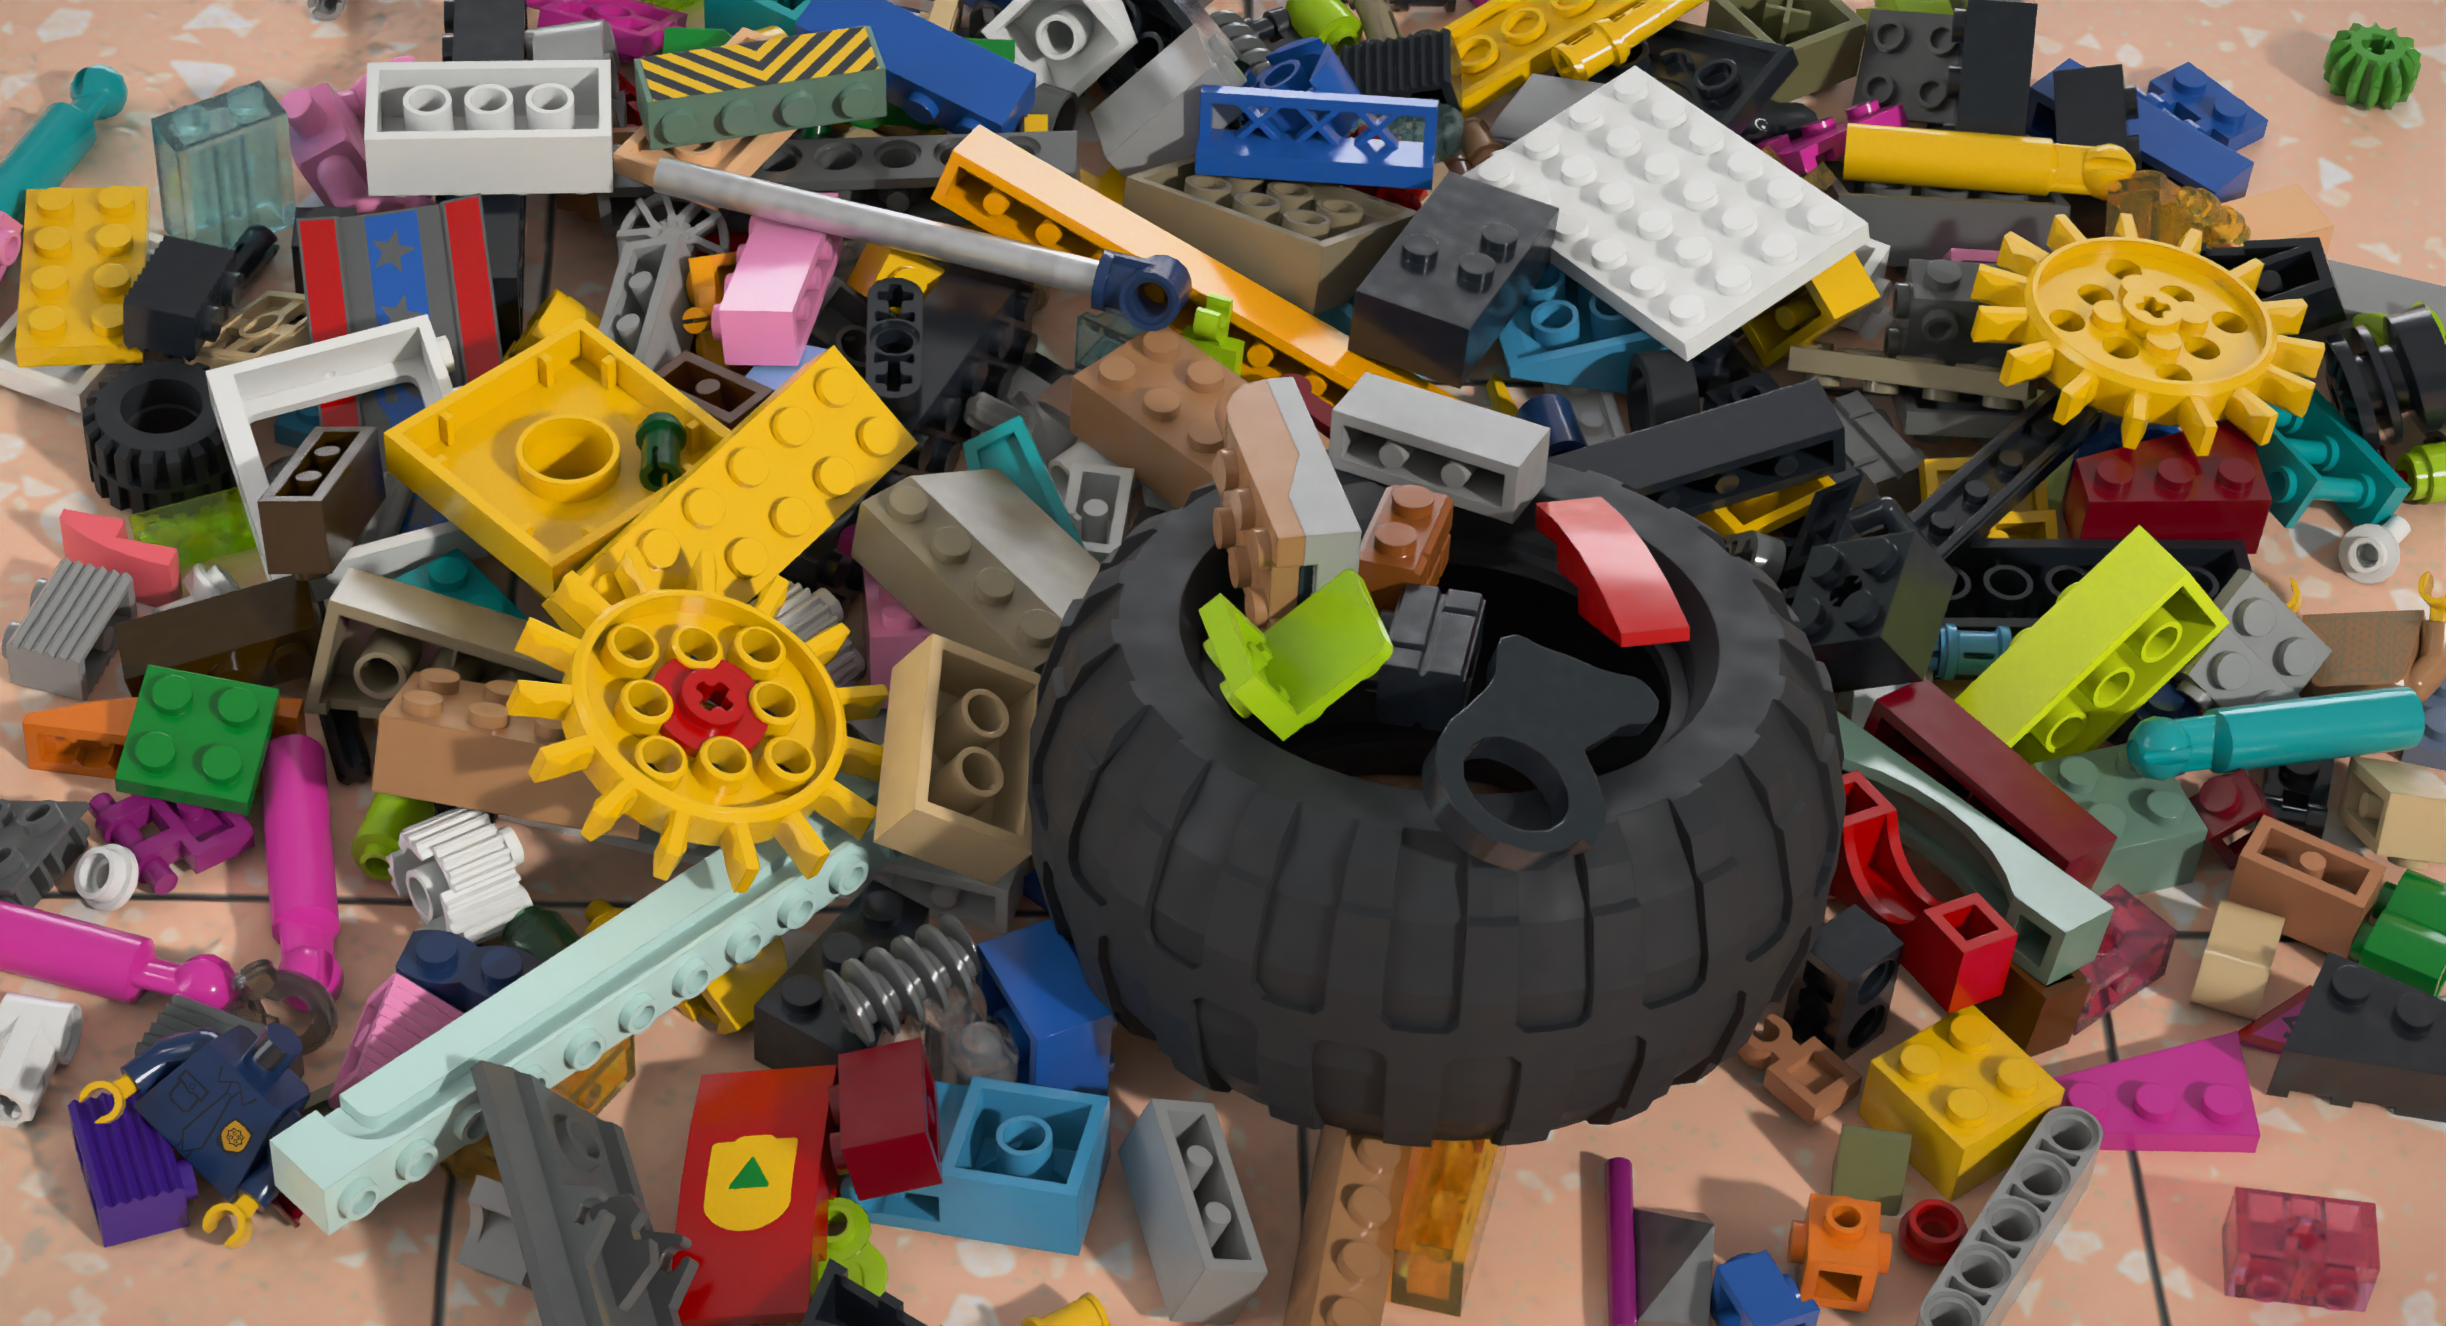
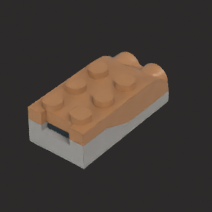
[1211,377,1362,633]

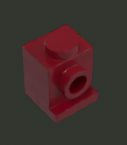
[2188,768,2278,871]

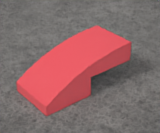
[59,509,183,608]

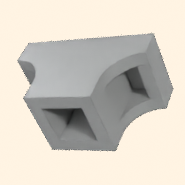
[456,1174,533,1292]

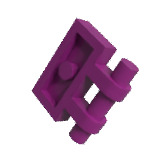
[88,792,255,895]

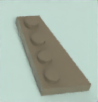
[1788,341,2039,410]

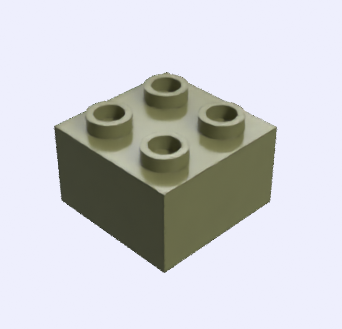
[1705,0,1867,103]

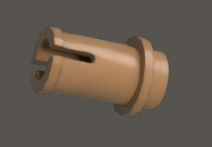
[1453,116,1505,168]

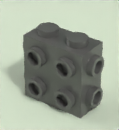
[1883,259,2021,368]

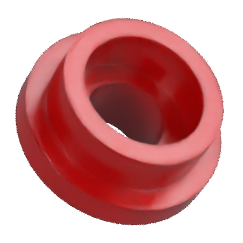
[1898,1199,1968,1266]

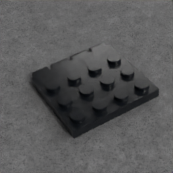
[1554,20,1799,135]

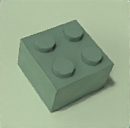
[2033,743,2208,902]

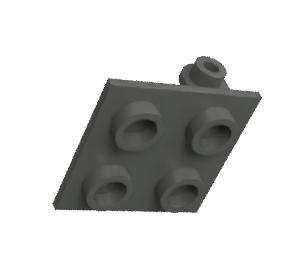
[1852,9,1959,130]
[0,799,90,908]

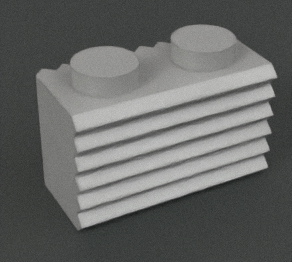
[2,557,137,701]

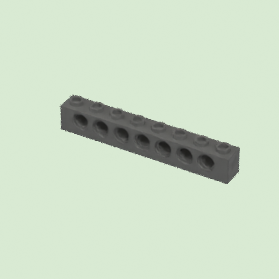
[597,130,1081,237]

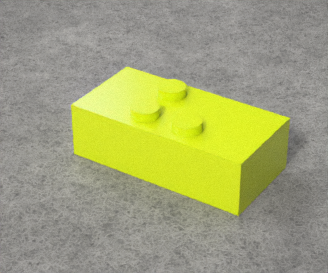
[1954,525,2230,766]

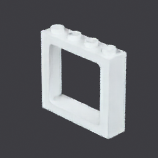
[205,314,492,602]

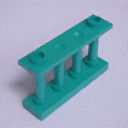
[2215,376,2412,529]

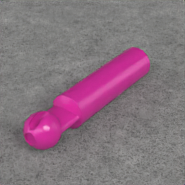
[260,734,344,1013]
[0,900,240,1012]

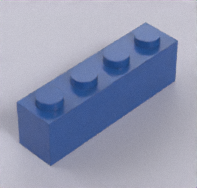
[795,0,1036,134]
[2025,58,2254,229]

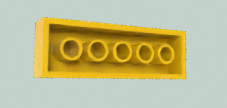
[541,345,918,660]

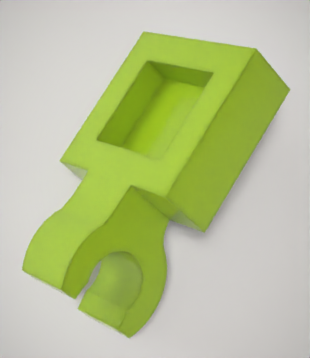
[1180,292,1245,376]

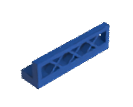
[1195,85,1439,190]

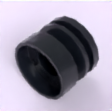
[2323,304,2446,451]

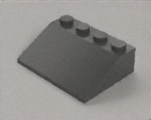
[1813,161,2070,275]

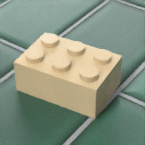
[873,633,1041,885]

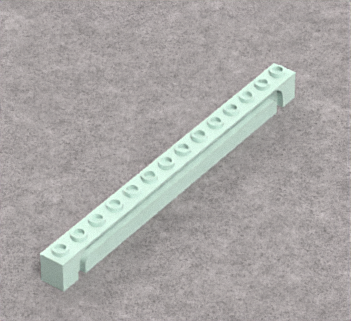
[269,743,908,1236]

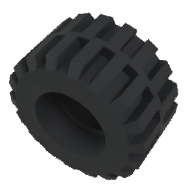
[82,358,238,519]

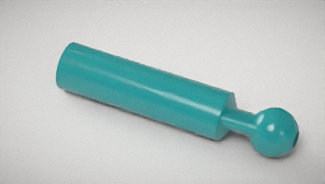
[0,64,128,234]
[2126,686,2425,781]

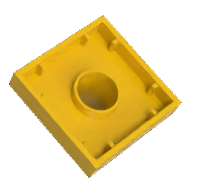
[383,317,731,601]

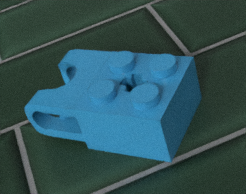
[840,1076,1111,1256]

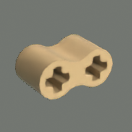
[2190,899,2285,1021]

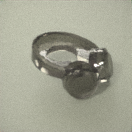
[224,959,338,1055]

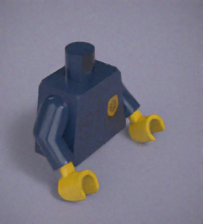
[79,1023,310,1249]

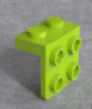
[1198,569,1393,741]

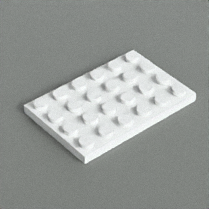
[1462,66,1870,362]

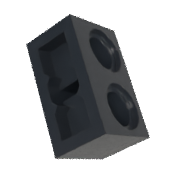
[1783,904,1905,1061]

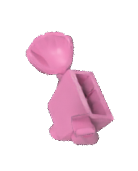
[276,55,435,215]

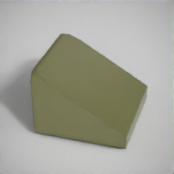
[1831,1124,1912,1216]

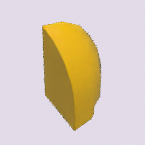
[676,937,787,1035]

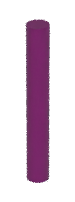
[1605,1157,1637,1326]

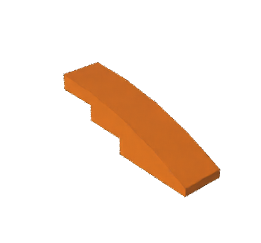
[22,697,307,779]

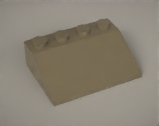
[1122,155,1418,318]
[851,468,1101,675]

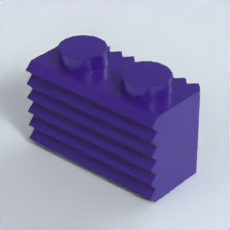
[68,1092,199,1248]

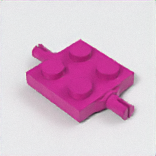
[527,0,688,62]

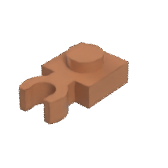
[1738,1013,1863,1127]

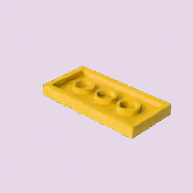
[1438,0,1643,122]
[15,185,150,367]

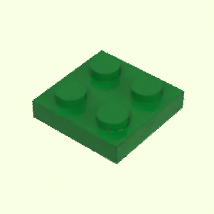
[115,664,280,816]

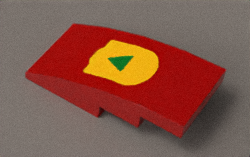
[672,1065,839,1326]

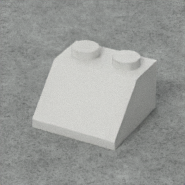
[981,0,1138,98]

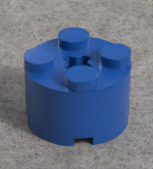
[1238,37,1362,137]

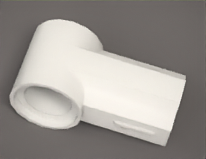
[0,992,83,1129]

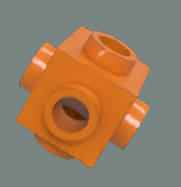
[1787,1193,1892,1313]

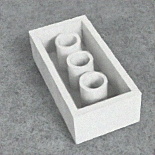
[364,60,613,197]

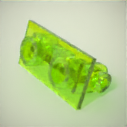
[128,487,257,568]

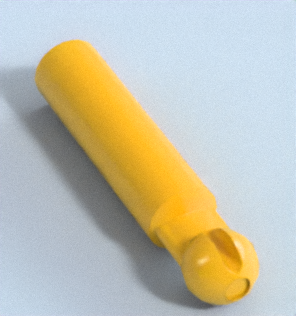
[1843,123,2136,201]

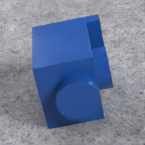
[1710,1250,1820,1326]

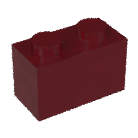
[828,1037,943,1201]

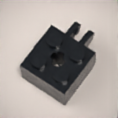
[1780,530,1958,693]

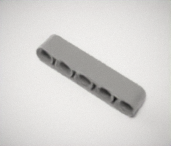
[1916,1106,2103,1326]

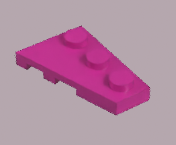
[1755,99,1909,175]
[2053,1031,2260,1153]

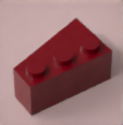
[2062,420,2272,554]

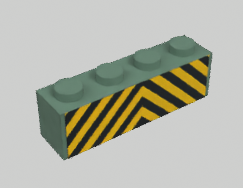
[634,26,887,151]

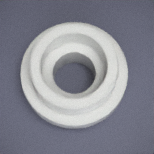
[74,844,139,912]

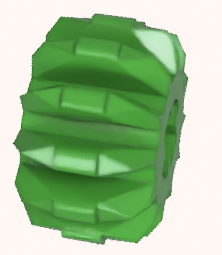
[2323,22,2421,111]

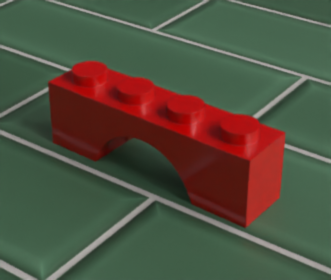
[1830,770,2018,1014]

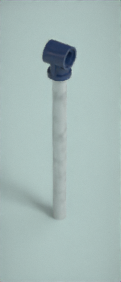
[653,156,1192,331]

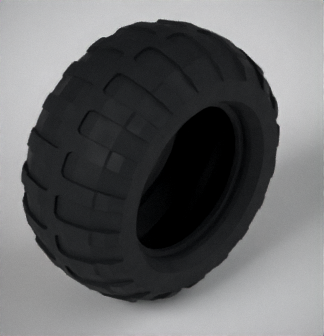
[1028,449,1846,1147]

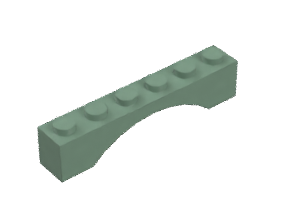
[1837,711,2115,986]

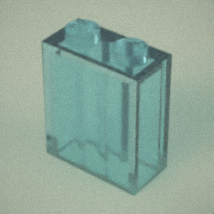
[151,80,296,249]

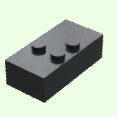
[1347,171,1559,389]

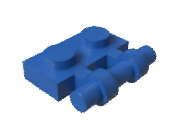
[2137,61,2268,152]

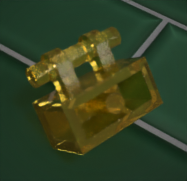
[2105,170,2251,248]

